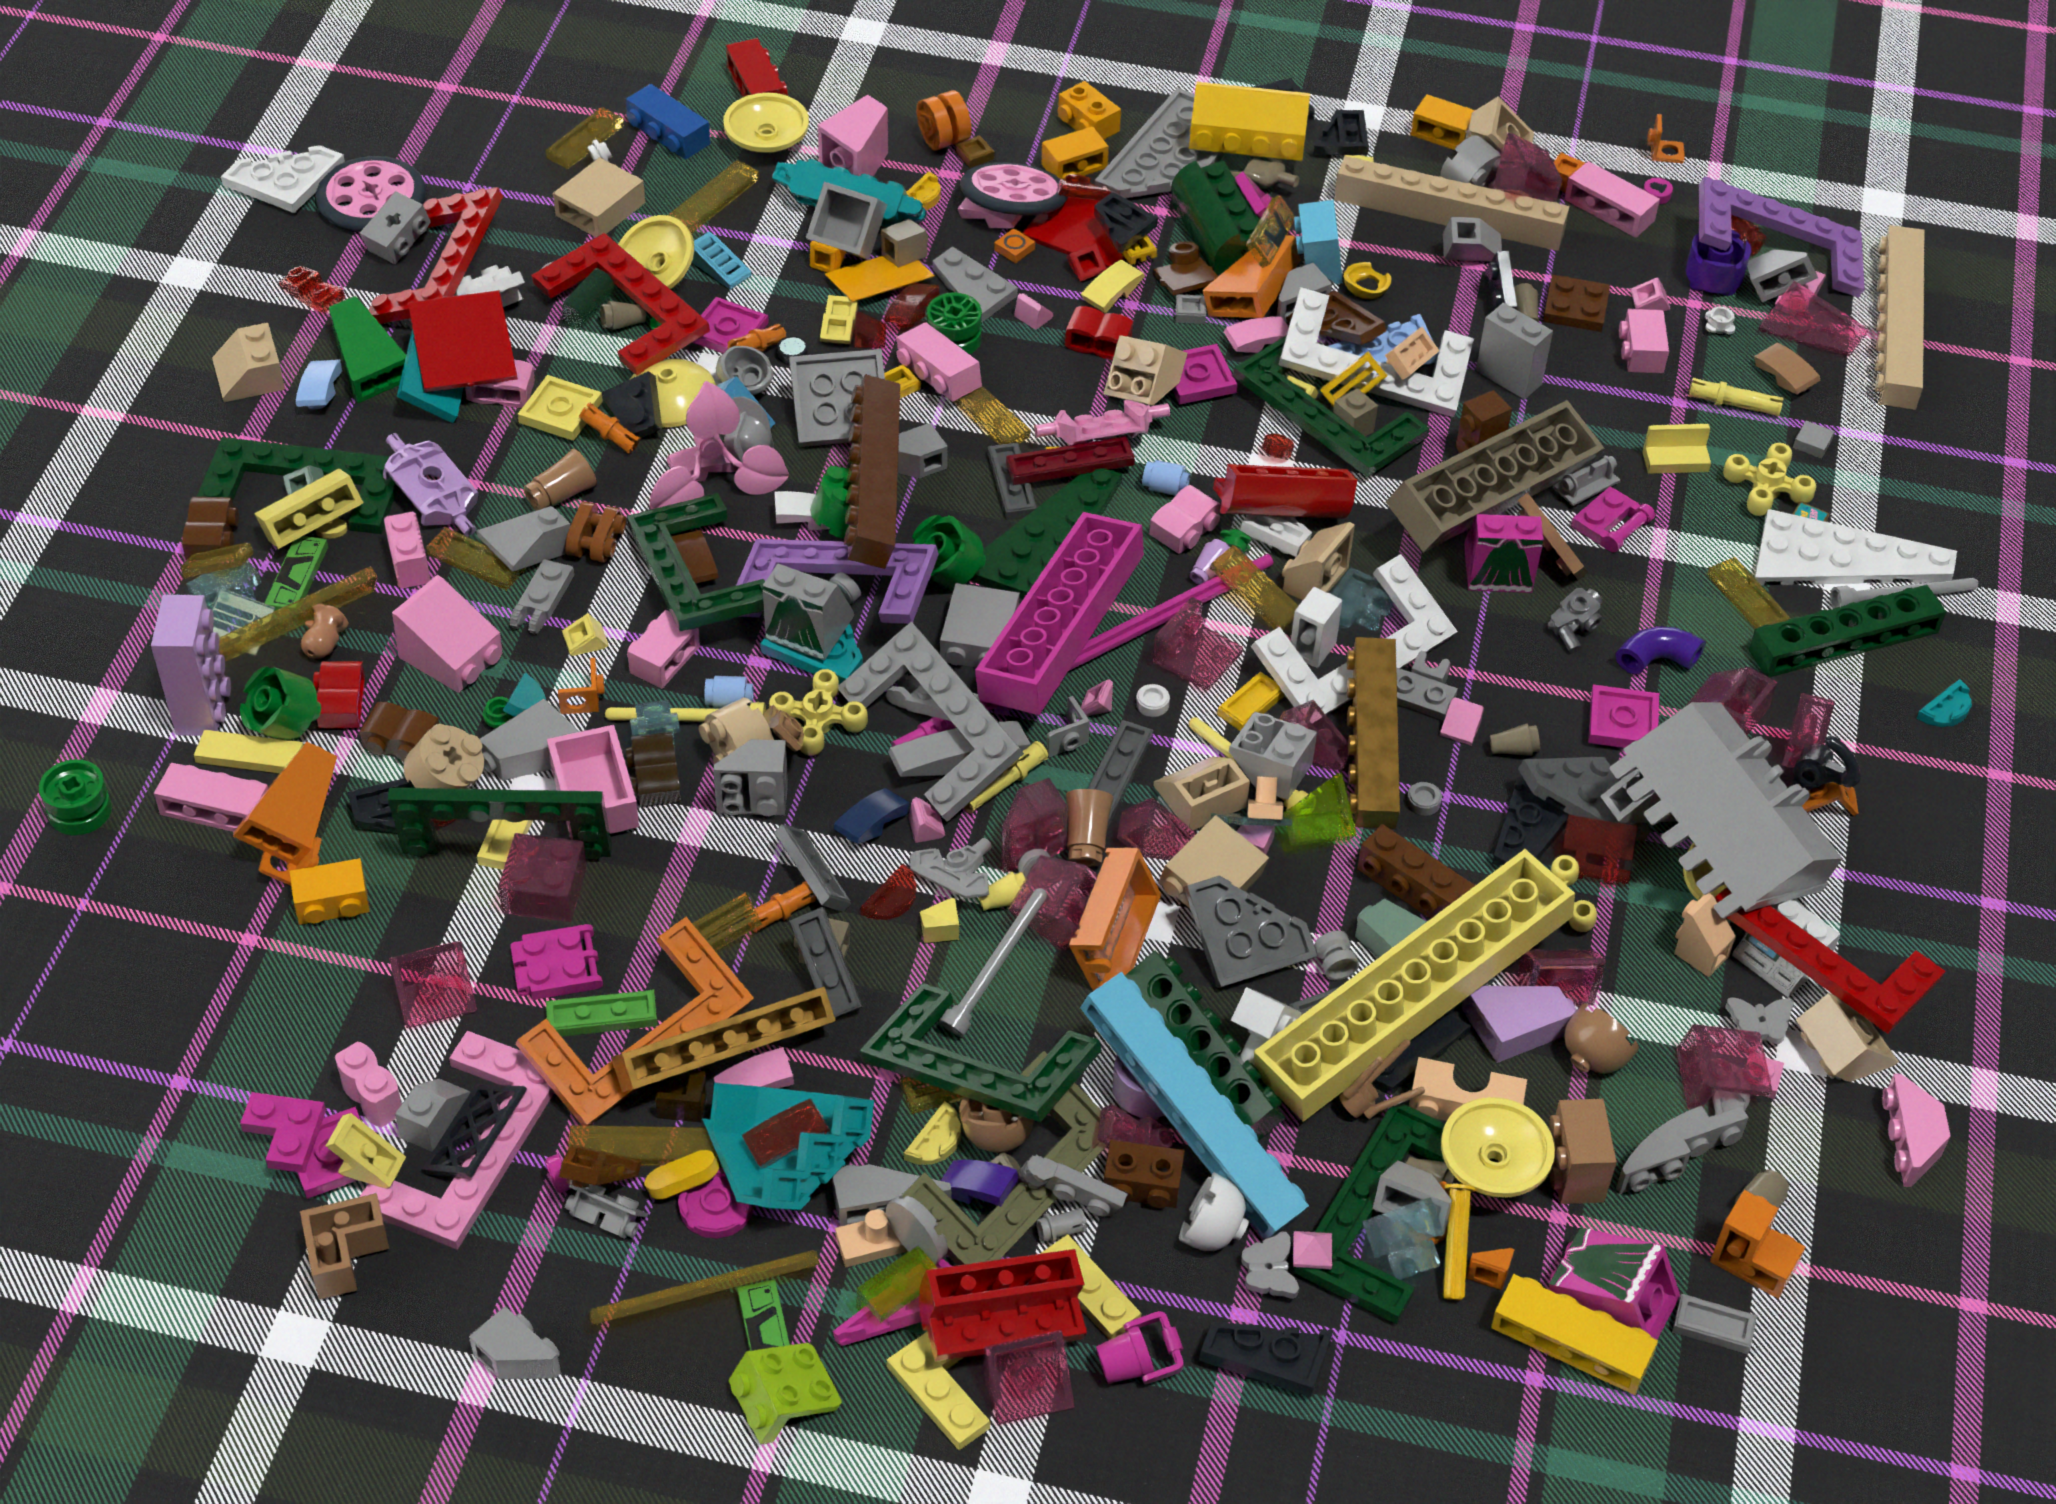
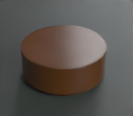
[1169,241,1199,264]

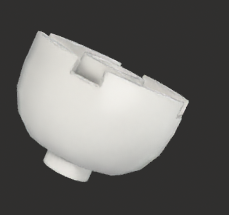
[1179,1172,1249,1251]

